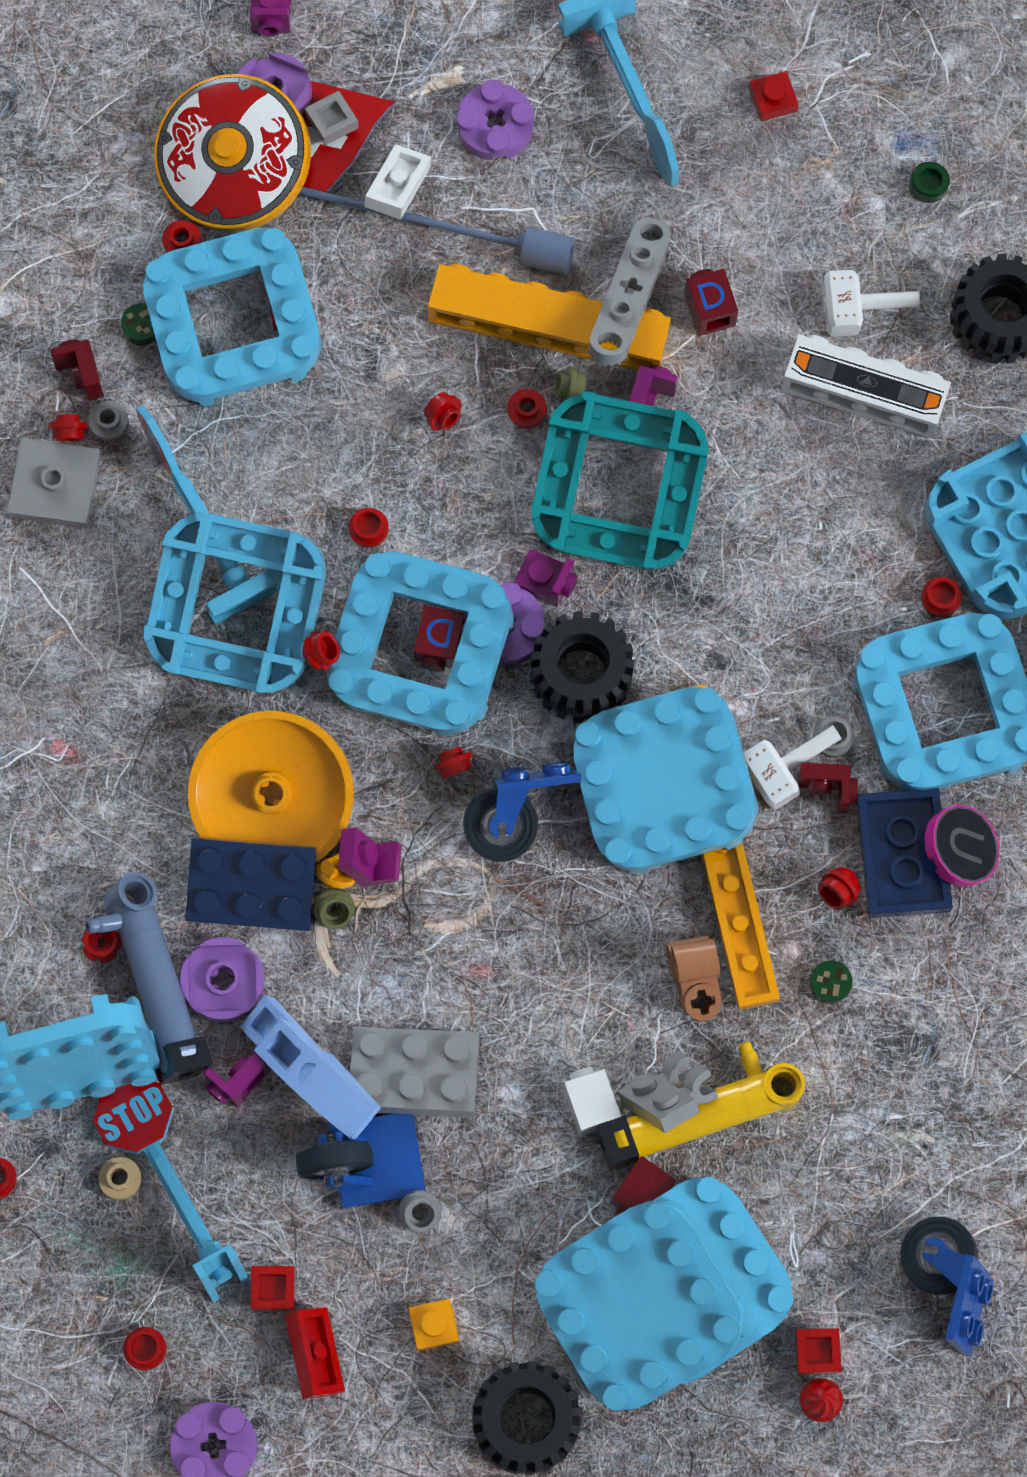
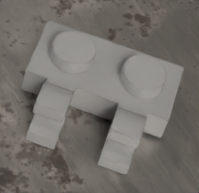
[617,1051,718,1133]

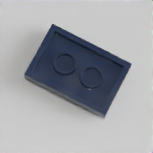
[856,788,953,918]
[185,837,317,931]

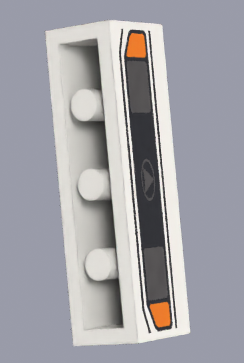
[781,334,951,439]

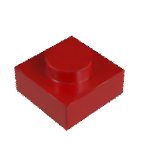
[749,71,799,122]
[250,1266,295,1311]
[795,1328,842,1375]

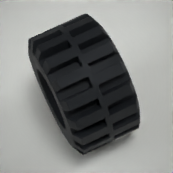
[950,254,1027,364]
[530,611,634,723]
[472,1361,582,1475]

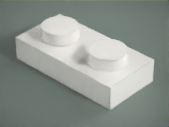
[364,144,431,220]

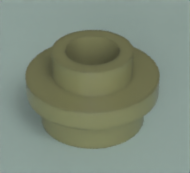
[555,367,586,403]
[313,888,355,929]

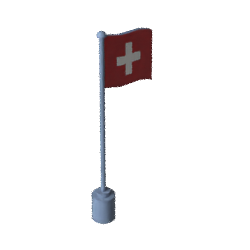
[299,81,576,276]

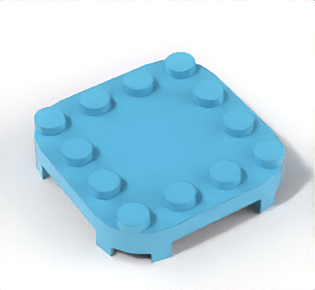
[925,432,1027,620]
[573,687,758,874]
[0,994,160,1120]
[653,1177,793,1384]
[535,1201,744,1411]

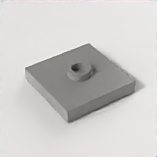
[7,438,102,528]

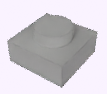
[305,91,359,146]

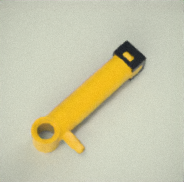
[596,1041,805,1171]

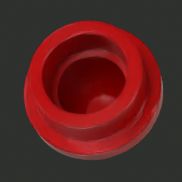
[818,867,861,910]
[799,1378,843,1422]

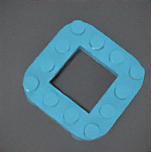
[143,228,322,406]
[144,513,326,693]
[327,552,514,736]
[853,613,1027,791]

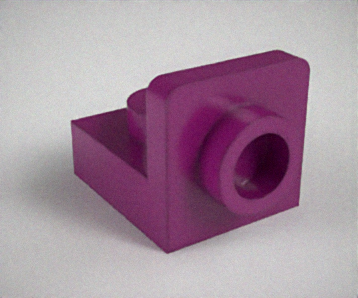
[250,0,291,36]
[629,365,678,406]
[514,548,578,607]
[338,827,402,887]
[203,1052,271,1108]

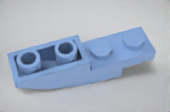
[240,995,381,1140]

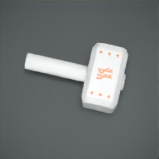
[822,270,920,337]
[744,725,842,810]

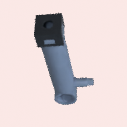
[85,872,213,1085]

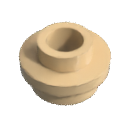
[98,1157,142,1200]

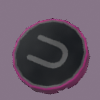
[924,804,1000,888]

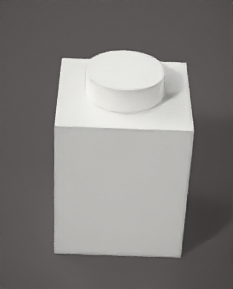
[563,1067,621,1137]

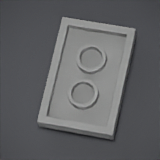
[350,1026,480,1117]

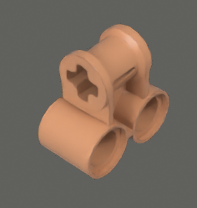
[666,935,722,1021]

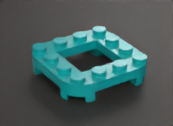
[531,392,708,571]

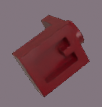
[50,339,104,401]
[797,762,858,814]

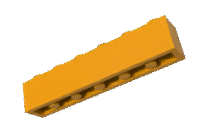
[428,264,671,371]

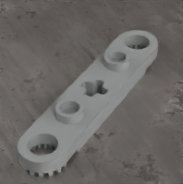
[588,218,671,367]

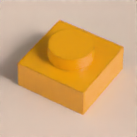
[408,1298,459,1352]

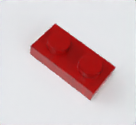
[285,1307,345,1400]

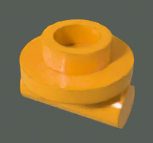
[315,853,355,889]

